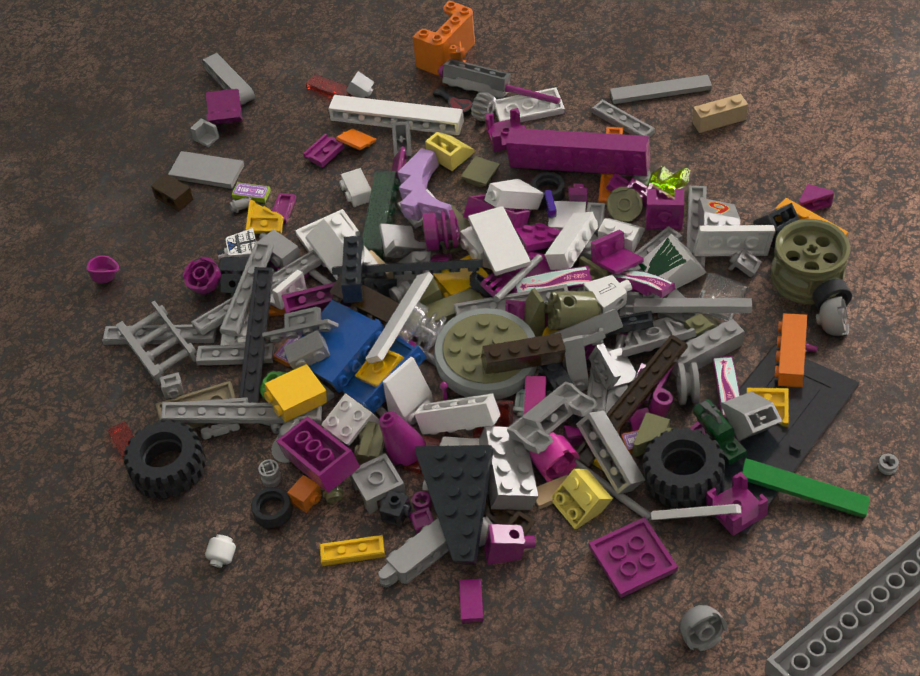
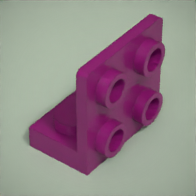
[206,89,243,125]
[591,230,644,275]

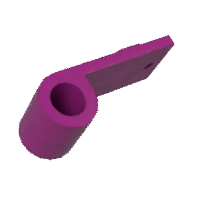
[648,364,675,418]

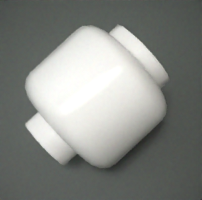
[205,534,236,568]

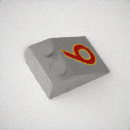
[698,198,740,230]

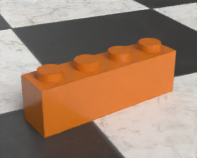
[775,313,807,388]

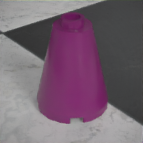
[379,411,426,466]

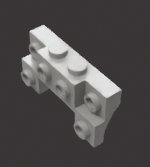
[506,382,597,454]

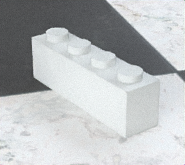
[545,212,598,270]
[414,394,500,435]

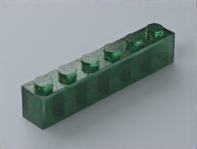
[363,171,400,261]

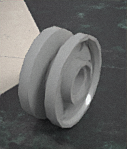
[676,362,700,405]

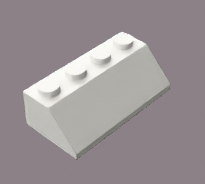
[305,213,378,280]

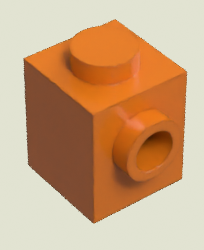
[287,475,322,513]

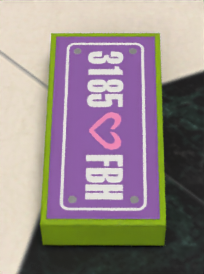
[232,182,271,203]

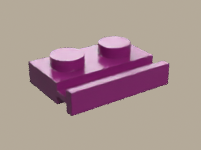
[303,134,345,168]

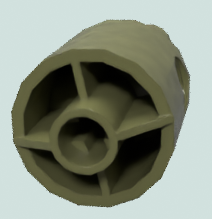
[544,291,601,330]

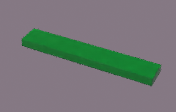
[742,458,870,518]

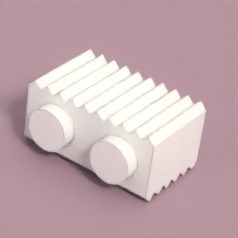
[339,168,373,207]

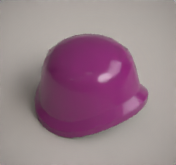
[87,255,119,284]

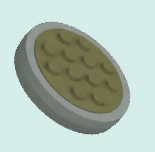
[434,308,537,400]

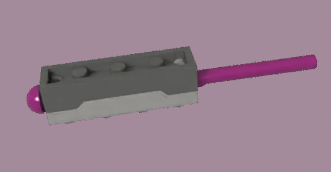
[438,59,561,105]

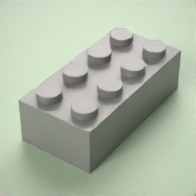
[479,426,538,510]

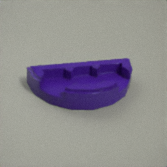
[544,190,557,218]

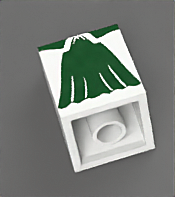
[638,234,707,289]

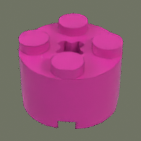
[530,433,580,482]

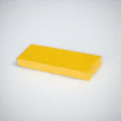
[320,535,385,566]

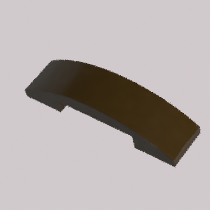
[484,494,536,536]

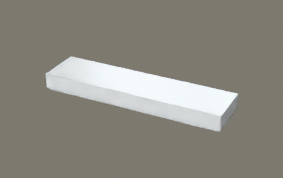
[651,504,741,520]

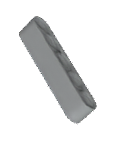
[202,53,255,106]

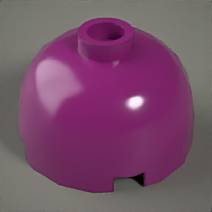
[183,257,221,294]

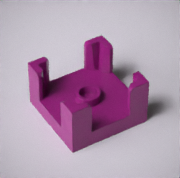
[485,108,526,152]
[646,189,684,230]
[706,472,768,536]

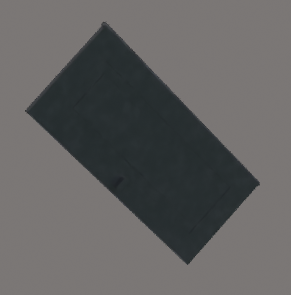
[672,344,859,536]

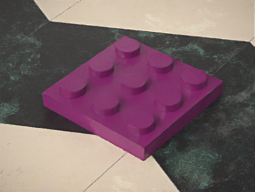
[589,517,678,598]

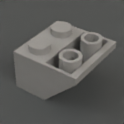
[720,392,782,441]

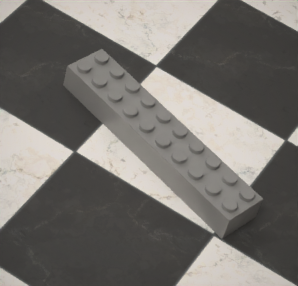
[764,530,920,676]

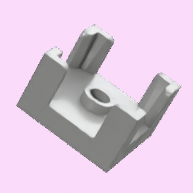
[350,453,406,514]

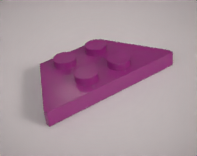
[515,223,561,252]

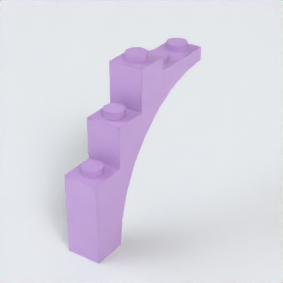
[397,148,452,221]

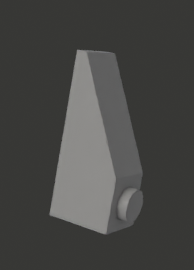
[563,335,588,392]

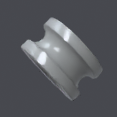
[878,454,899,475]

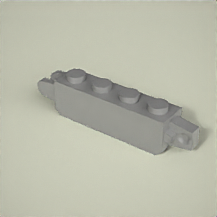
[378,517,449,588]

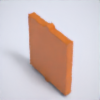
[336,128,376,150]

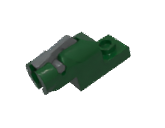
[693,399,747,465]

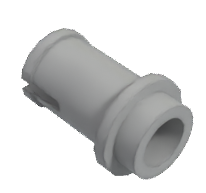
[229,196,251,213]

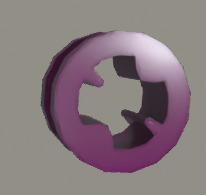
[412,491,431,511]

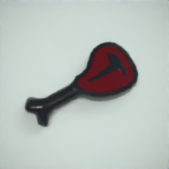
[433,86,474,118]

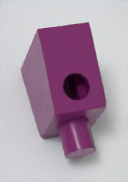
[484,524,536,565]

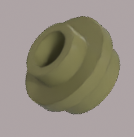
[323,486,344,503]

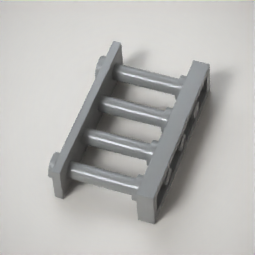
[116,301,197,386]

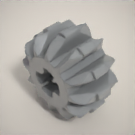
[471,92,496,121]

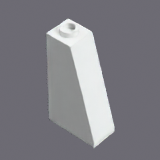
[484,179,544,210]

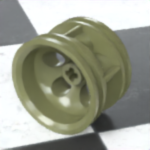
[771,219,850,304]

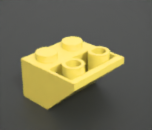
[425,132,475,171]
[551,469,613,529]

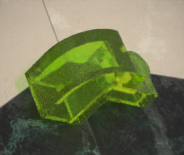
[648,166,691,197]

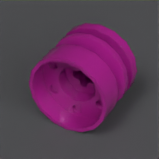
[422,210,460,251]

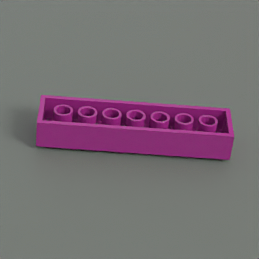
[506,128,651,176]

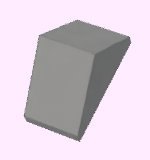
[392,121,411,157]

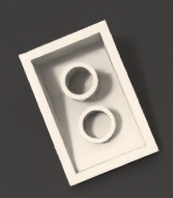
[383,357,433,425]

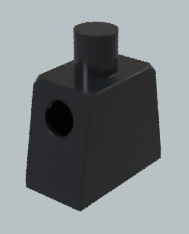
[753,203,799,232]

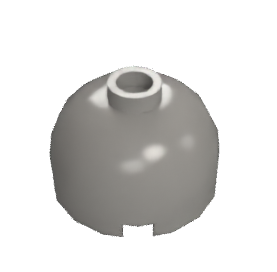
[816,296,849,336]
[680,605,727,651]

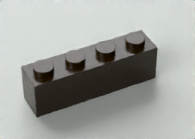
[330,273,399,327]
[481,333,566,375]

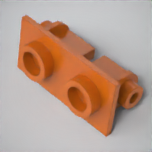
[448,41,466,62]

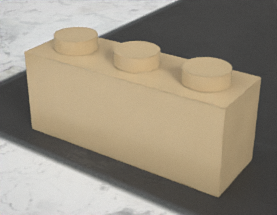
[692,94,748,133]

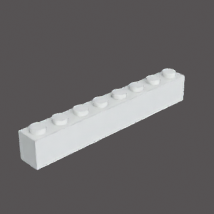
[329,95,464,135]

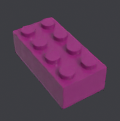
[276,416,360,493]

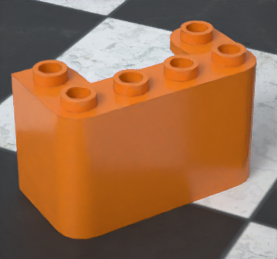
[413,0,475,76]

